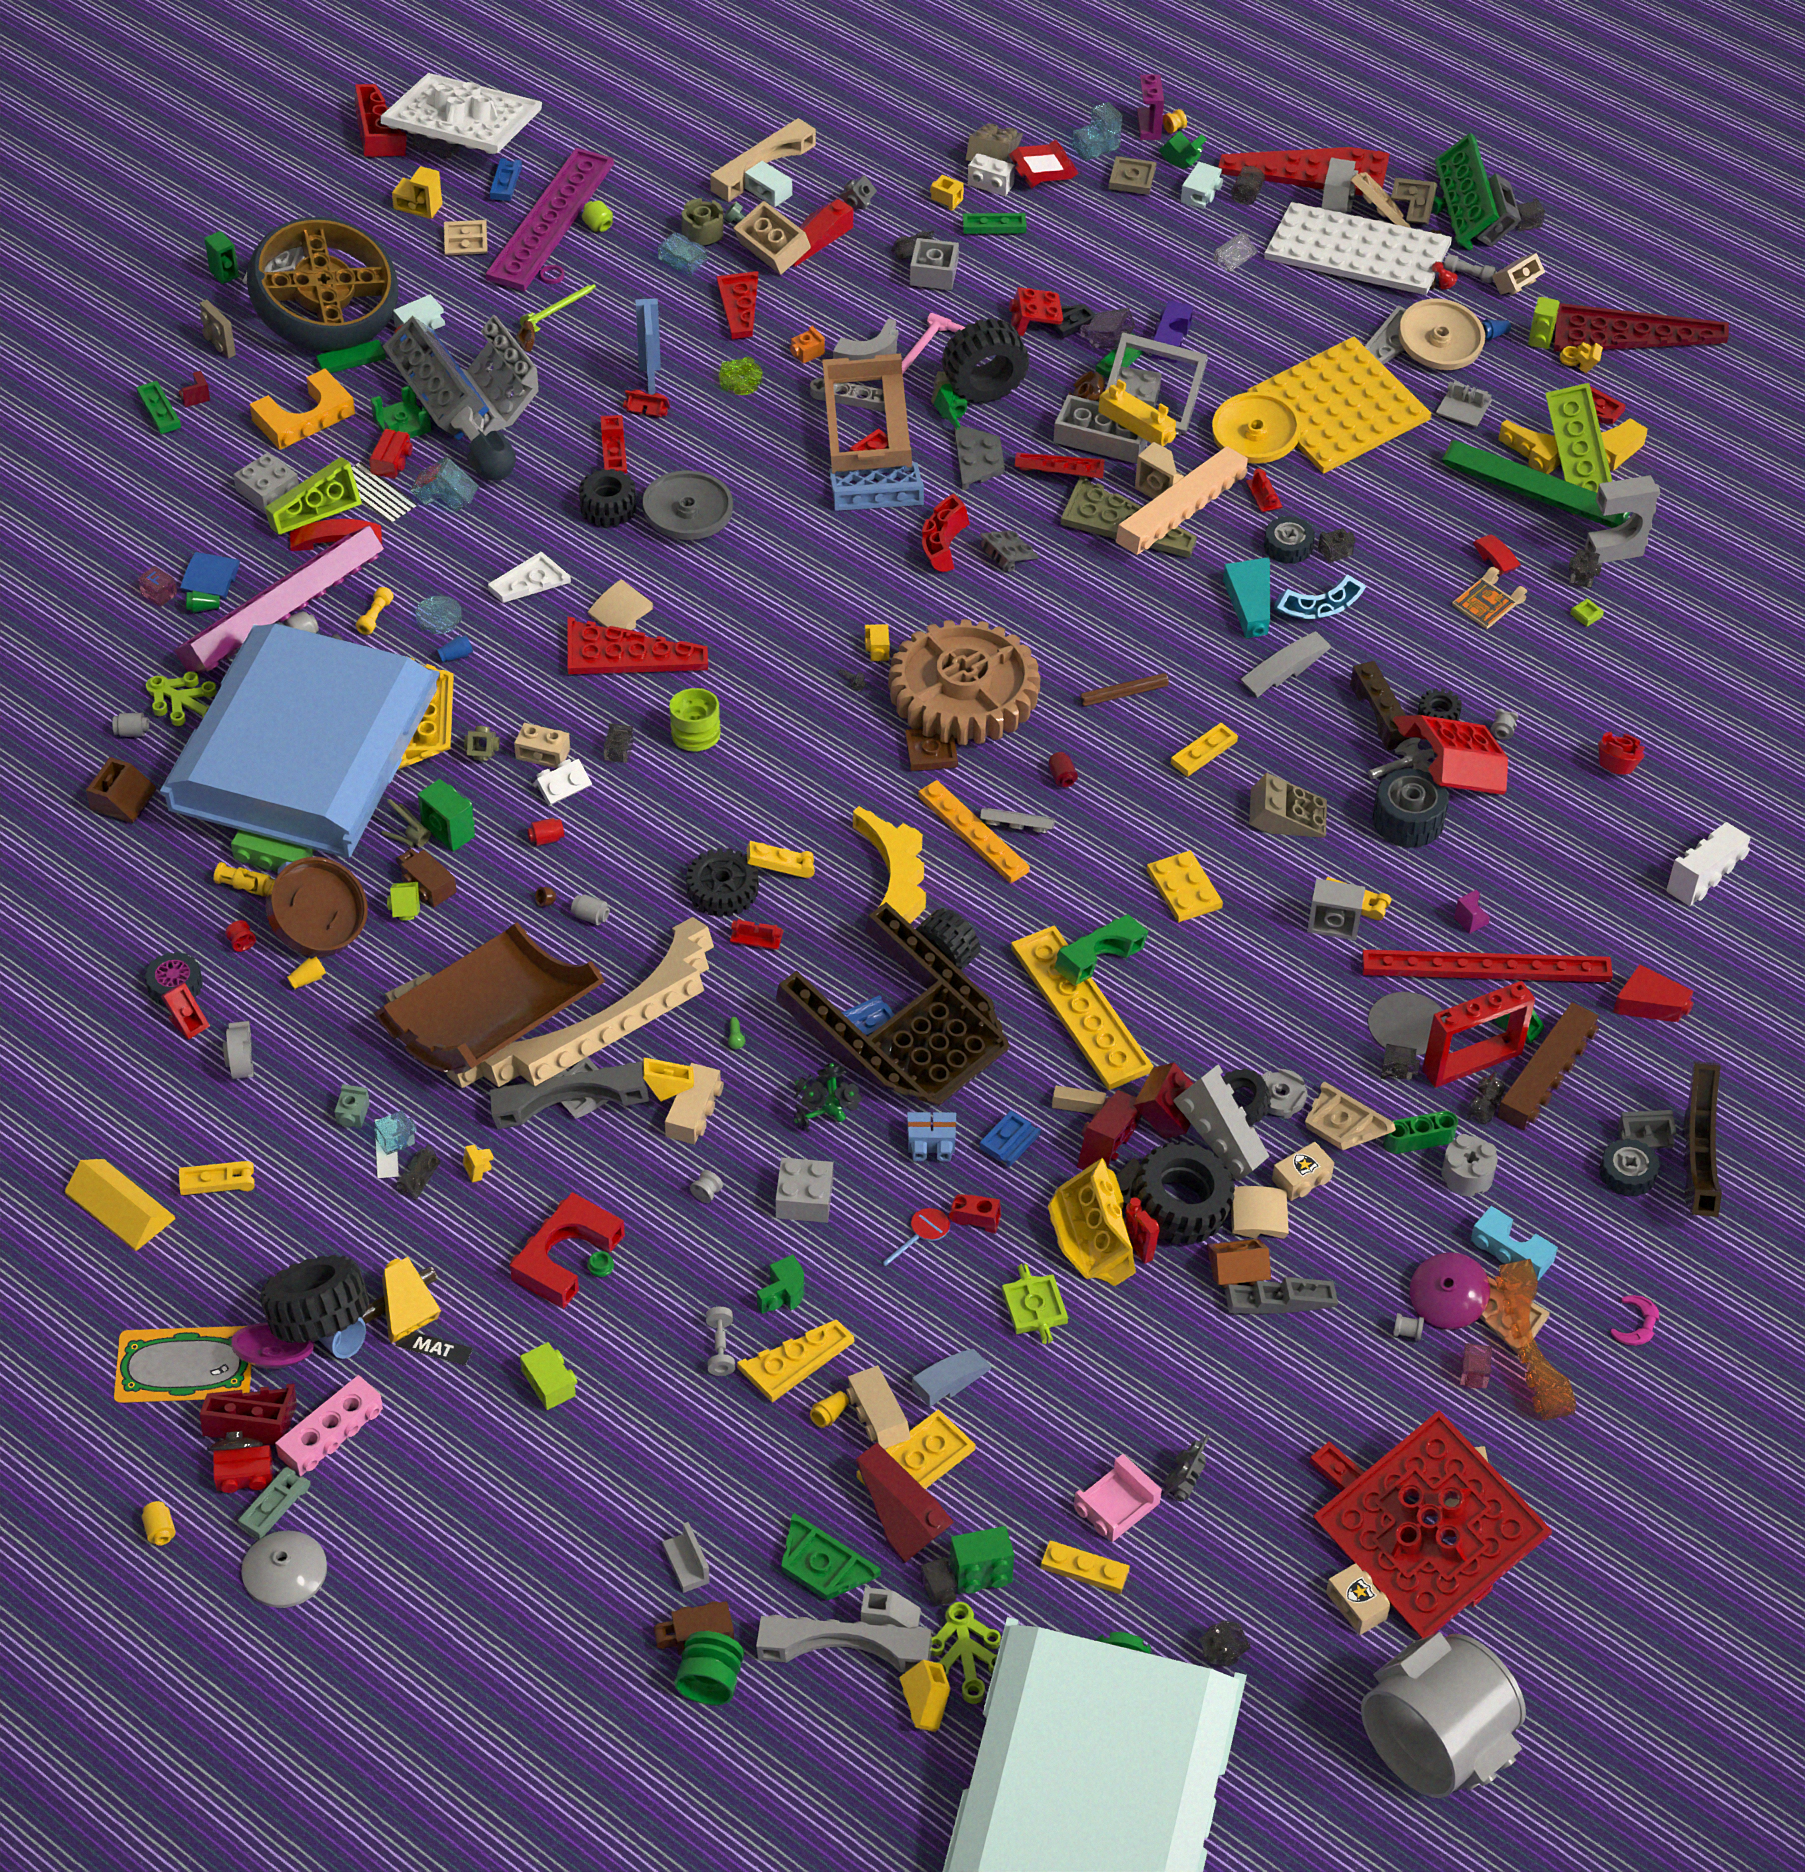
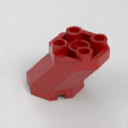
[1008,139,1079,189]

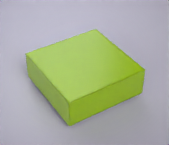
[1570,598,1604,627]

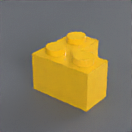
[392,166,442,219]

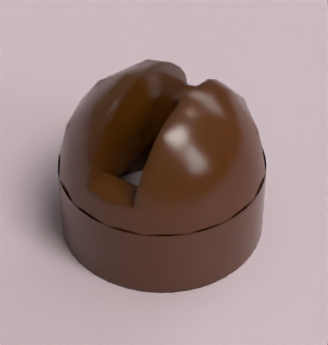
[535,887,557,906]

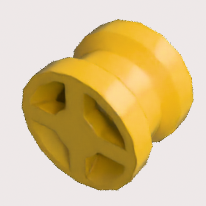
[1162,109,1187,134]

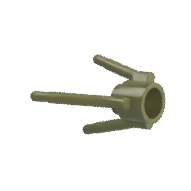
[381,799,431,848]

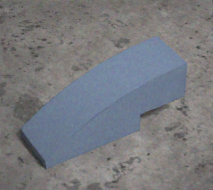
[912,1349,991,1407]

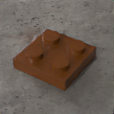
[905,728,958,771]

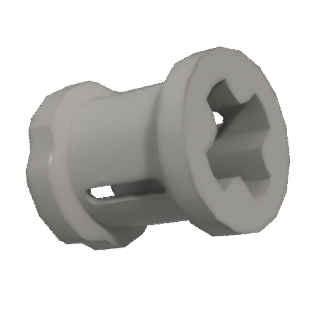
[1393,1313,1424,1341]

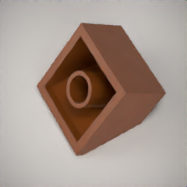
[1207,1239,1271,1288]

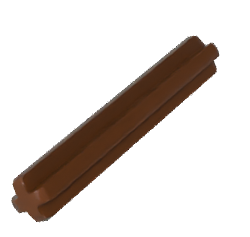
[1080,673,1169,706]

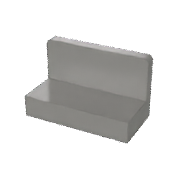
[663,1522,710,1593]

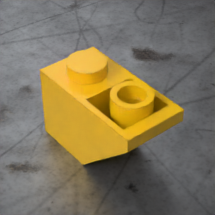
[899,1660,950,1732]

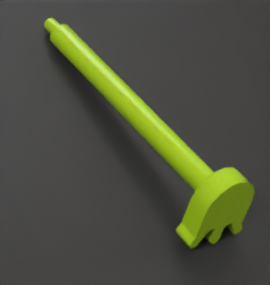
[520,284,596,332]

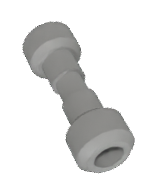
[1443,254,1496,283]

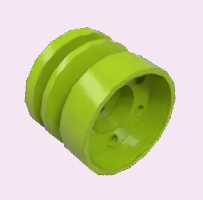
[669,688,721,751]

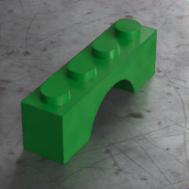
[1054,914,1149,986]

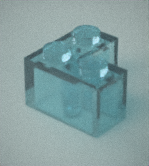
[1072,102,1122,161]
[410,456,479,512]

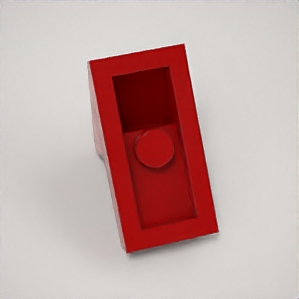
[161,983,210,1039]

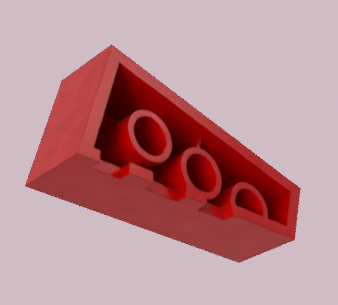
[354,84,407,157]

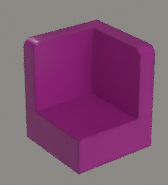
[1454,890,1490,934]

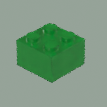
[418,779,475,852]
[950,1526,1014,1594]

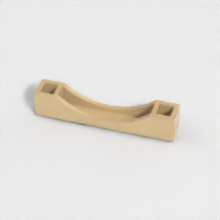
[710,118,816,202]

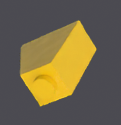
[382,1257,441,1344]

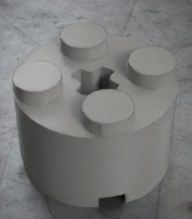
[1441,1134,1498,1197]

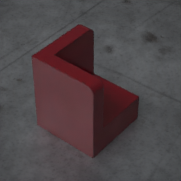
[179,371,210,408]

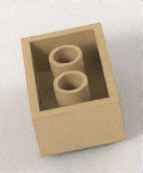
[734,201,811,275]

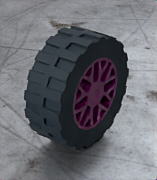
[145,952,203,1007]

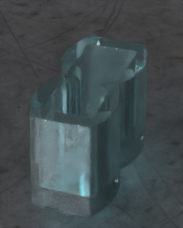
[658,233,707,275]

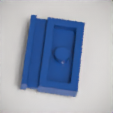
[842,995,895,1037]
[979,1110,1041,1167]

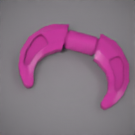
[1611,1295,1659,1346]

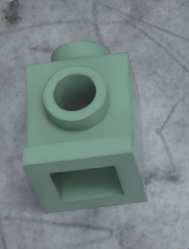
[335,1084,370,1128]

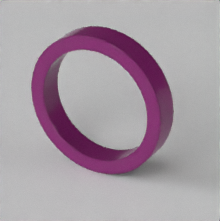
[540,265,564,284]

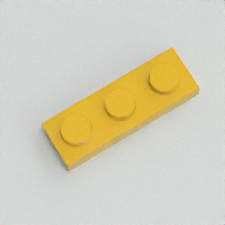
[1171,723,1238,777]
[1041,1540,1130,1595]

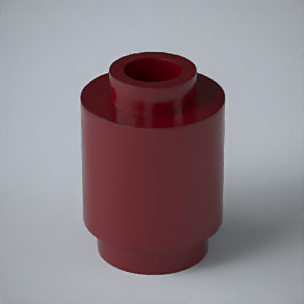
[1048,752,1078,787]

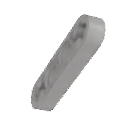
[810,378,885,411]

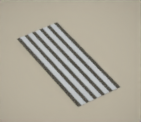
[352,462,418,523]

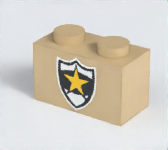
[1272,1142,1334,1201]
[1326,1563,1390,1635]

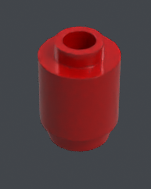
[527,818,565,846]

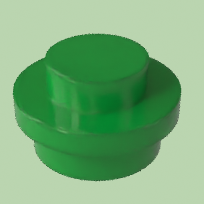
[587,1251,614,1277]

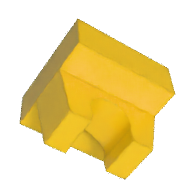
[1575,342,1603,373]
[462,1144,494,1182]

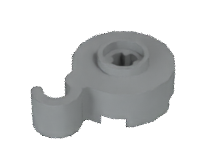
[223,1021,254,1079]

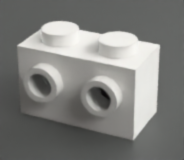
[968,153,1015,196]

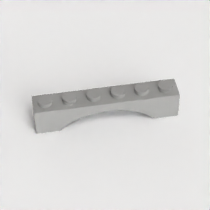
[756,1615,932,1672]

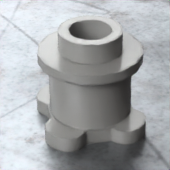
[1491,709,1518,740]

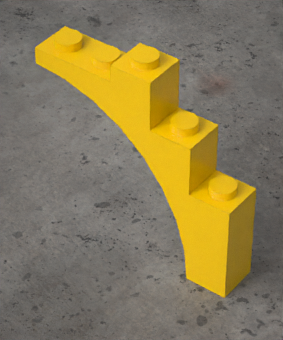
[1498,418,1648,474]
[853,806,926,924]

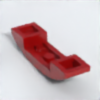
[600,415,627,474]
[290,519,382,551]

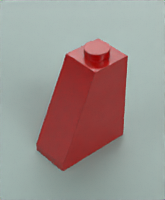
[1613,964,1694,1022]

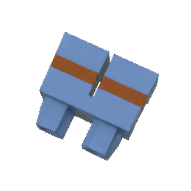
[907,1112,956,1161]

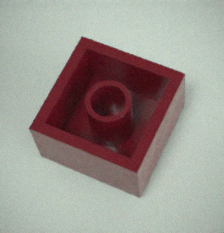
[1133,1062,1194,1139]

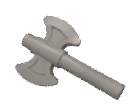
[1368,738,1434,779]

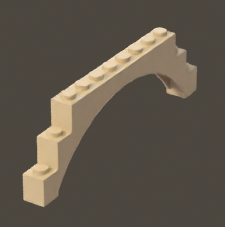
[446,917,714,1088]

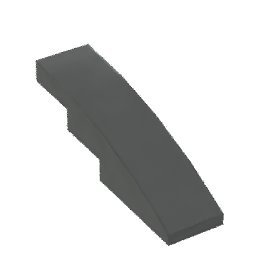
[1225,1277,1338,1314]

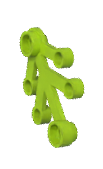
[146,672,217,726]
[931,1602,1001,1704]

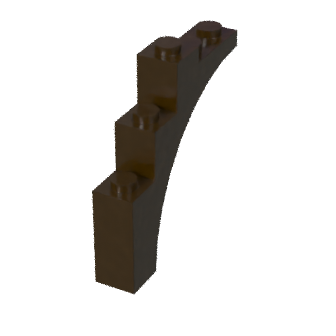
[1683,1061,1722,1217]

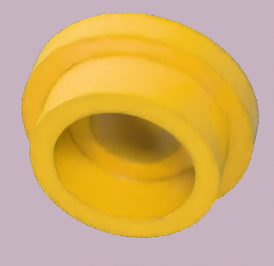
[1559,346,1580,366]

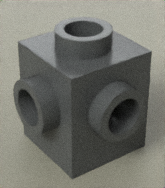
[839,175,877,211]

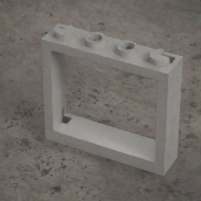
[1106,332,1208,436]

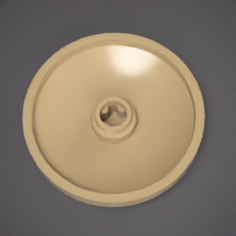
[1398,299,1485,370]

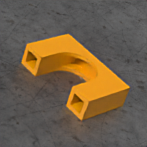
[250,369,355,450]

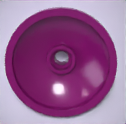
[1410,1252,1490,1329]
[231,1323,314,1369]

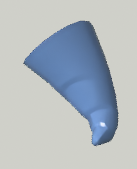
[319,1318,366,1359]

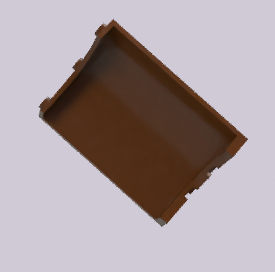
[374,922,605,1074]

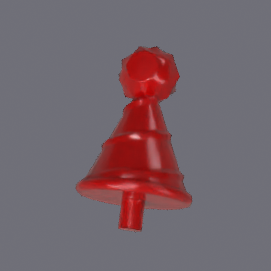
[1432,261,1458,290]

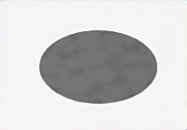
[1368,992,1447,1055]

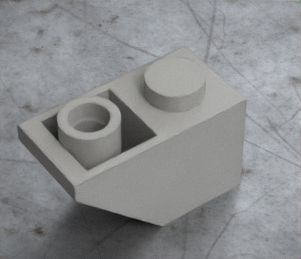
[861,1587,921,1628]

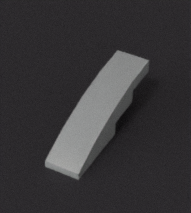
[1241,631,1331,698]

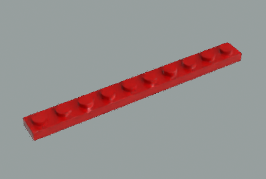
[1362,949,1613,982]

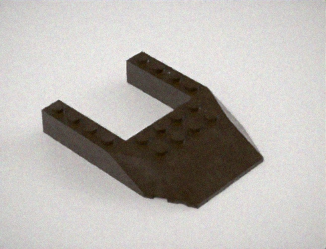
[776,902,1010,1107]

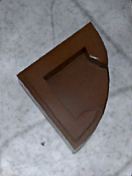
[515,320,535,352]

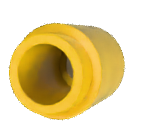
[142,1501,176,1545]

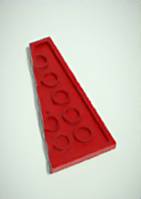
[567,616,708,674]

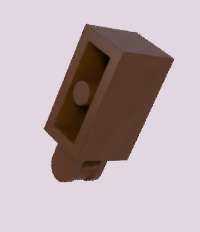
[396,848,457,908]
[653,1601,734,1655]

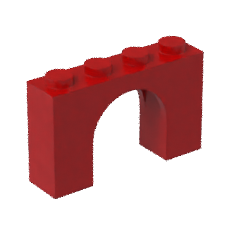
[510,1192,625,1309]

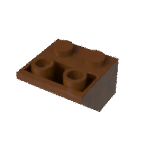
[86,757,156,823]

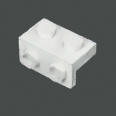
[533,759,592,806]

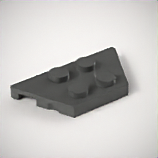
[954,425,1005,490]

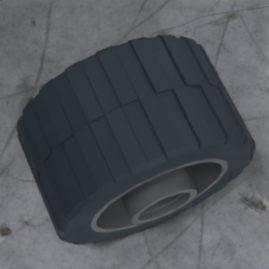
[1372,768,1449,848]

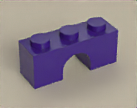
[1150,301,1194,363]

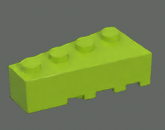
[264,457,362,535]

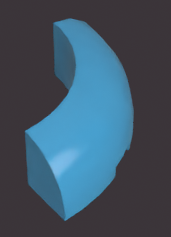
[1274,574,1366,619]

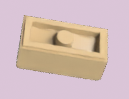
[1052,1085,1106,1114]

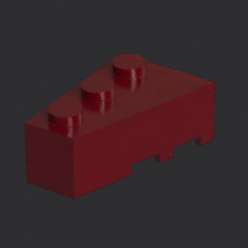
[1077,1090,1142,1170]
[200,1384,297,1446]

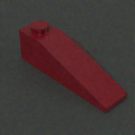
[855,1443,954,1563]

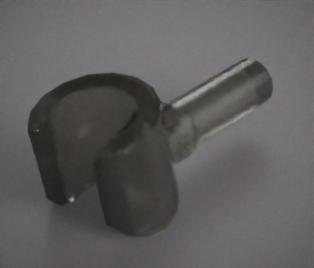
[839,668,866,691]

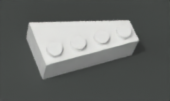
[1666,822,1750,906]

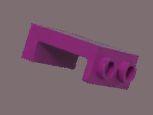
[1137,74,1164,140]

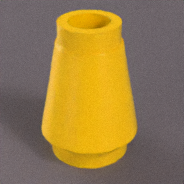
[287,956,326,989]
[810,1391,849,1428]

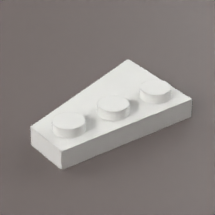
[488,552,571,603]

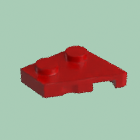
[1590,386,1626,424]

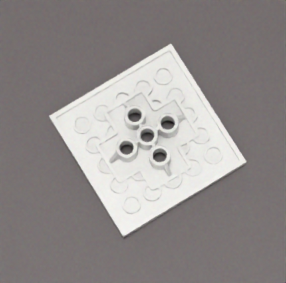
[381,73,542,154]

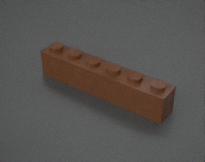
[1497,1002,1599,1131]

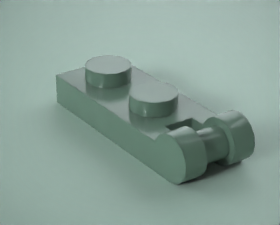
[238,1467,311,1539]

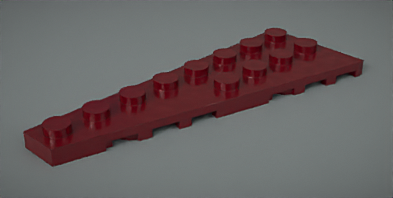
[1554,303,1729,352]

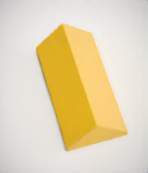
[65,1159,175,1251]

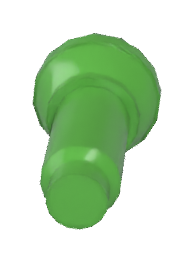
[728,1017,745,1050]

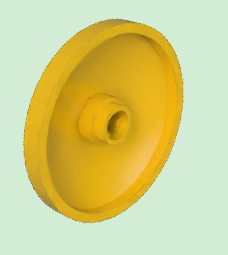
[1212,392,1301,463]

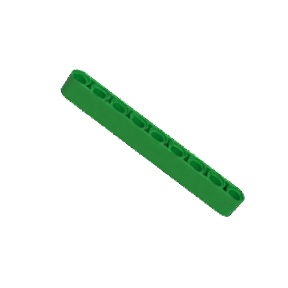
[1441,440,1630,529]

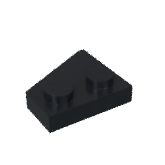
[1047,304,1098,338]

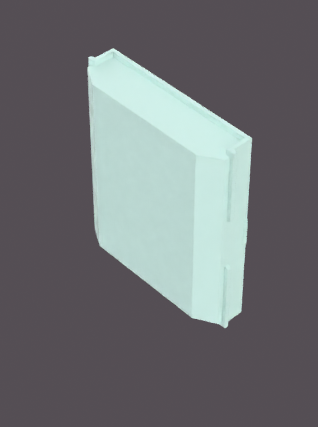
[943,1617,1247,1872]

